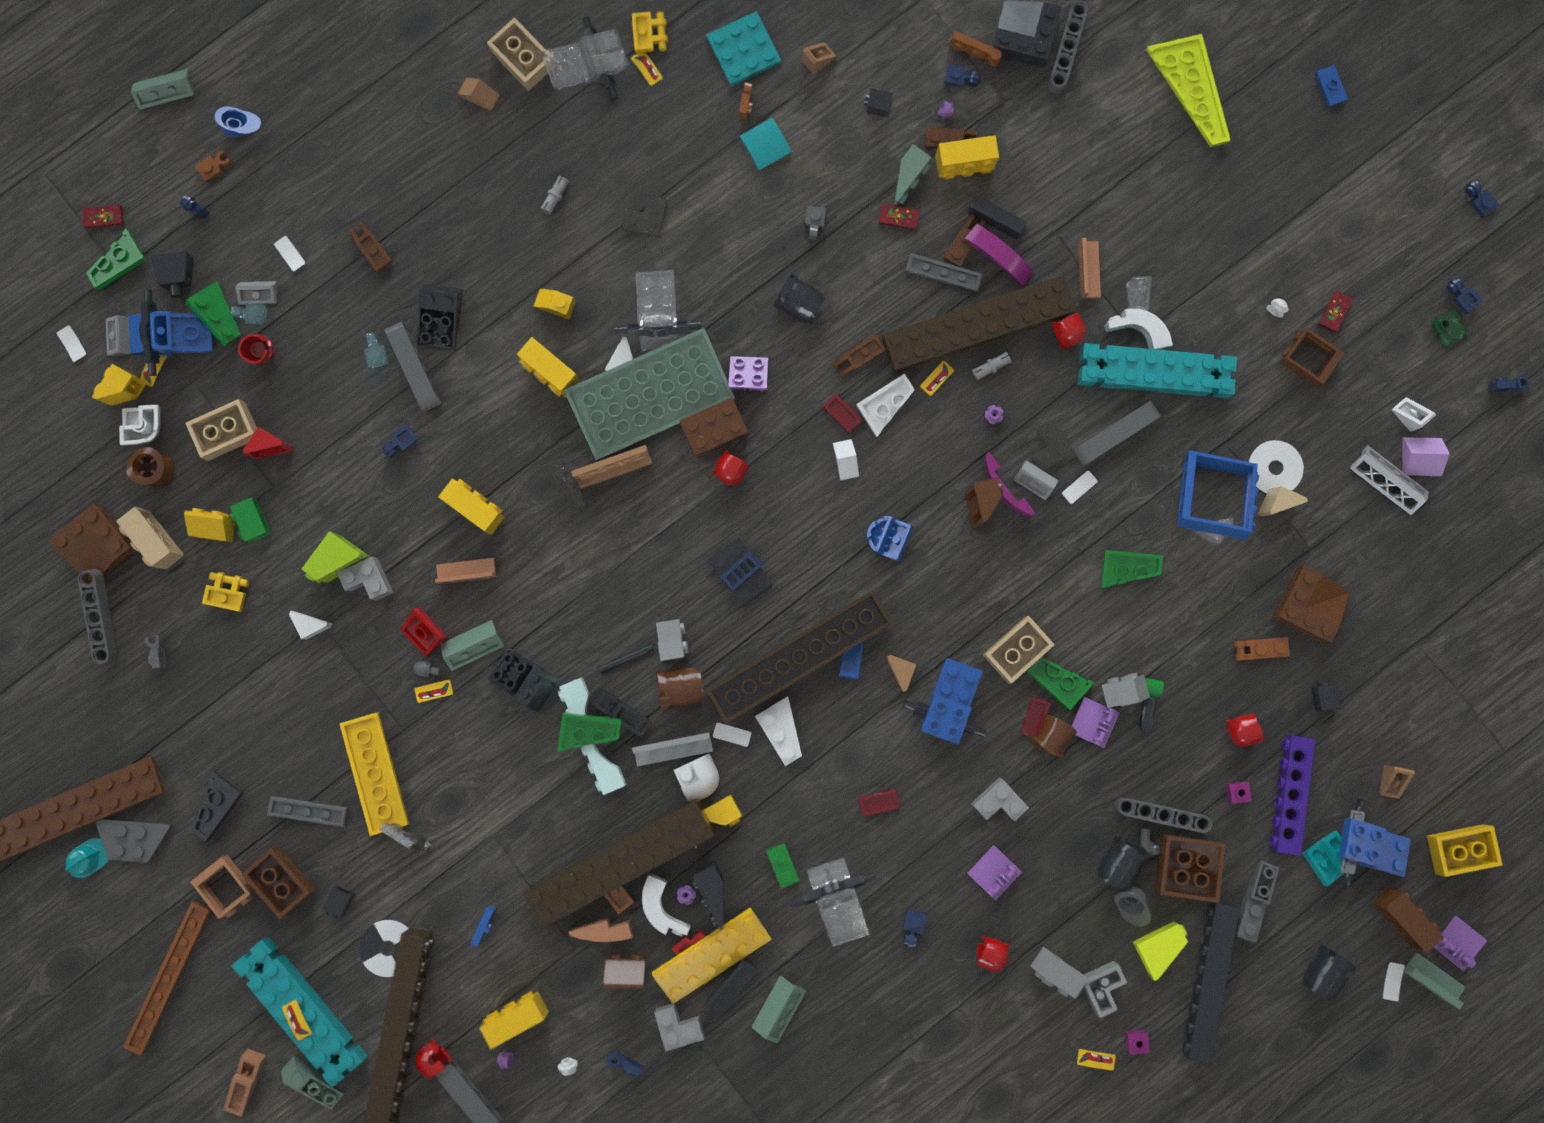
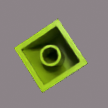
[302,531,370,583]

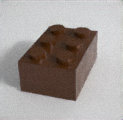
[680,398,748,459]
[241,846,316,919]
[1371,888,1444,953]

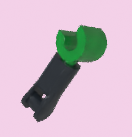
[1139,678,1164,732]

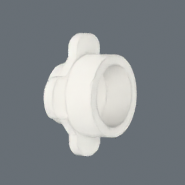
[1266,299,1289,317]

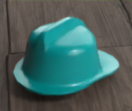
[65,838,109,878]

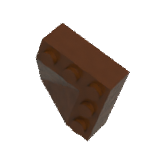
[48,503,136,582]
[1272,565,1350,644]
[1155,833,1226,903]

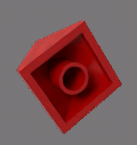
[243,427,293,459]
[400,608,448,657]

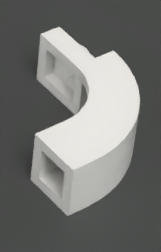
[1104,309,1173,350]
[642,873,691,936]

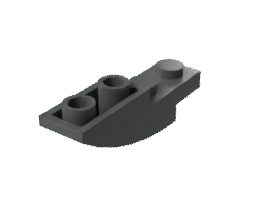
[1235,861,1279,943]

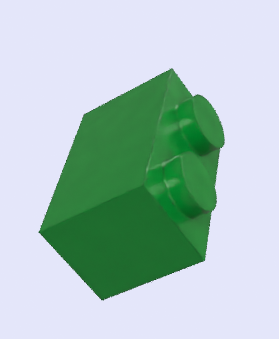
[230,497,272,543]
[766,842,799,888]

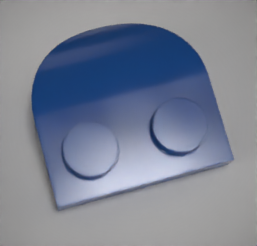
[867,516,914,562]

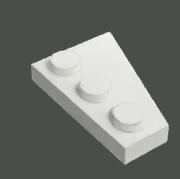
[856,374,915,437]
[755,696,802,766]

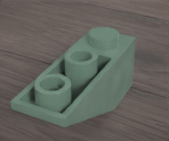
[894,144,931,206]
[281,1056,344,1110]

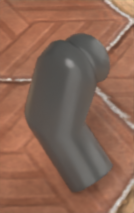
[1140,828,1160,856]

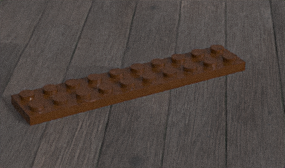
[0,756,165,863]

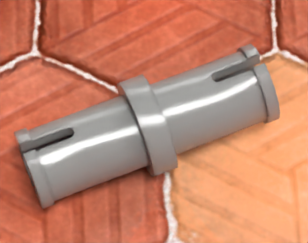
[540,176,569,215]
[972,352,1011,380]

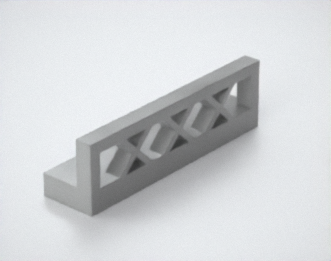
[1350,446,1429,515]
[632,732,713,766]

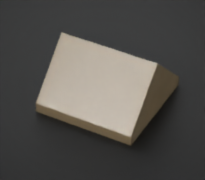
[1258,486,1308,517]

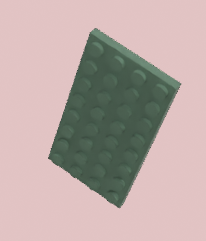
[564,328,735,460]

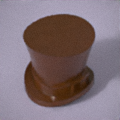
[126,447,175,488]
[1031,714,1077,757]

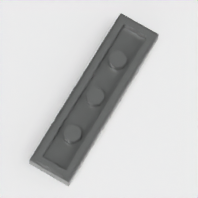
[905,253,983,293]
[267,796,348,827]

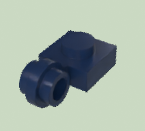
[944,63,982,88]
[1465,181,1499,218]
[180,195,210,218]
[1447,278,1483,314]
[1488,376,1529,392]
[382,424,419,458]
[903,909,927,949]
[607,1051,644,1077]

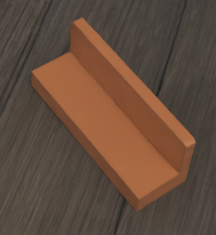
[1078,238,1101,299]
[435,558,497,584]

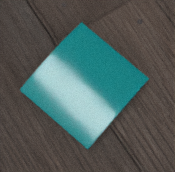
[739,118,792,170]
[1302,831,1344,886]

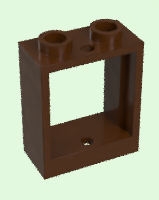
[1280,327,1345,387]

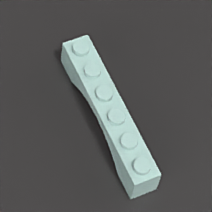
[558,678,627,795]

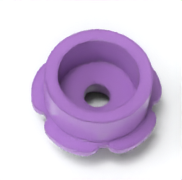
[938,101,954,119]
[985,405,1003,424]
[677,885,696,905]
[497,1049,514,1069]

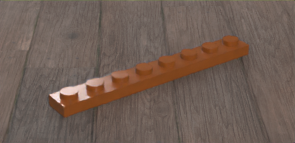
[123,901,211,1056]

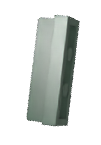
[131,69,194,110]
[440,620,504,671]
[1403,953,1465,1010]
[752,976,806,1043]

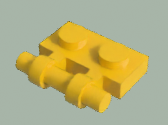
[632,12,668,53]
[202,572,249,612]

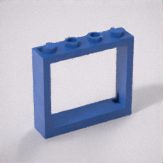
[1177,450,1260,540]

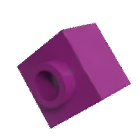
[1225,781,1252,804]
[1125,1030,1150,1055]

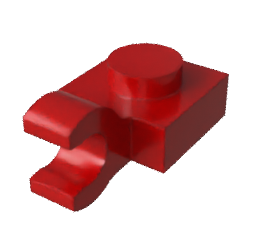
[672,929,706,955]

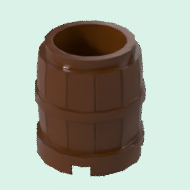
[656,667,704,709]

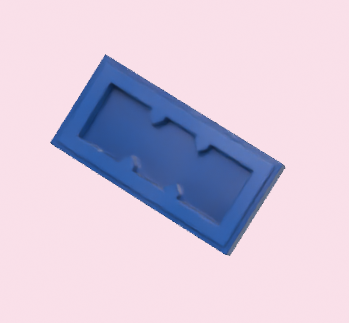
[1315,65,1348,108]
[839,641,864,680]
[471,905,496,947]

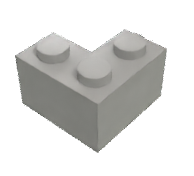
[337,556,393,601]
[656,619,689,661]
[1102,673,1150,708]
[971,778,1029,821]
[1031,947,1088,998]
[1083,961,1127,1018]
[655,1003,705,1051]

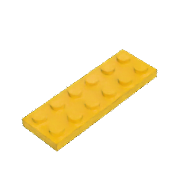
[339,712,409,836]
[652,907,772,1004]

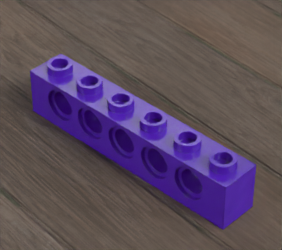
[1270,735,1315,856]

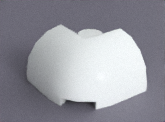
[120,405,161,445]
[674,753,719,803]

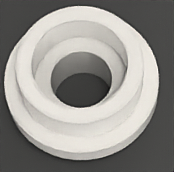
[558,1058,578,1076]

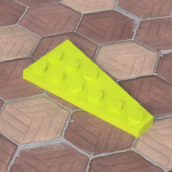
[1146,34,1230,147]

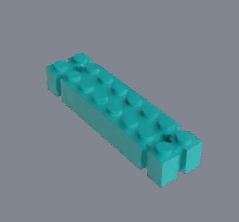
[1077,343,1237,399]
[232,936,368,1088]

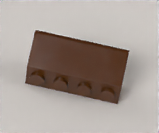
[964,478,1004,530]

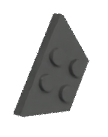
[95,819,173,863]

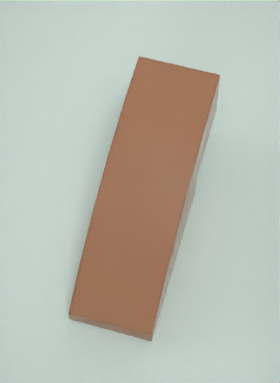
[569,918,633,942]
[224,1049,266,1117]

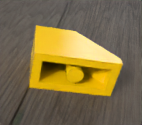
[534,289,576,320]
[704,795,742,826]

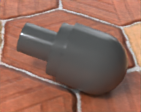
[413,661,441,677]

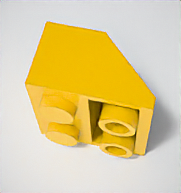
[92,364,147,406]
[184,508,236,542]

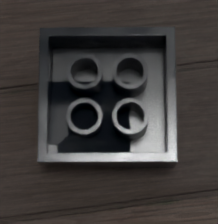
[992,1,1062,68]

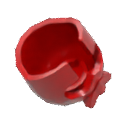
[1051,313,1086,349]
[238,334,274,365]
[711,450,749,485]
[1226,713,1263,747]
[977,936,1010,971]
[415,1039,453,1080]

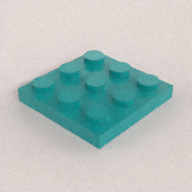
[706,11,781,86]

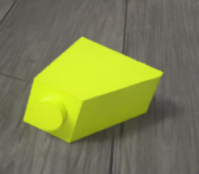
[1133,921,1188,981]

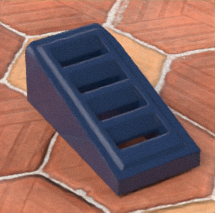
[721,551,763,591]

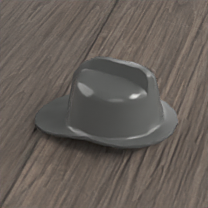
[1114,884,1151,926]

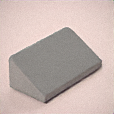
[235,281,277,305]
[106,315,131,356]
[1013,461,1058,500]

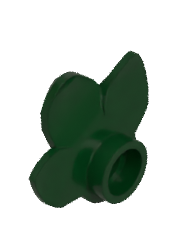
[1432,311,1467,348]

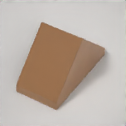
[802,42,836,75]
[458,78,500,112]
[886,655,916,692]
[1379,765,1415,799]

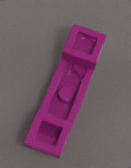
[965,224,1034,287]
[984,452,1035,517]

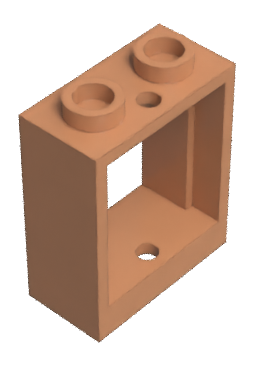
[191,855,256,919]

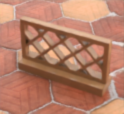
[571,445,652,489]

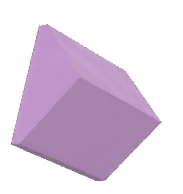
[1402,437,1450,476]

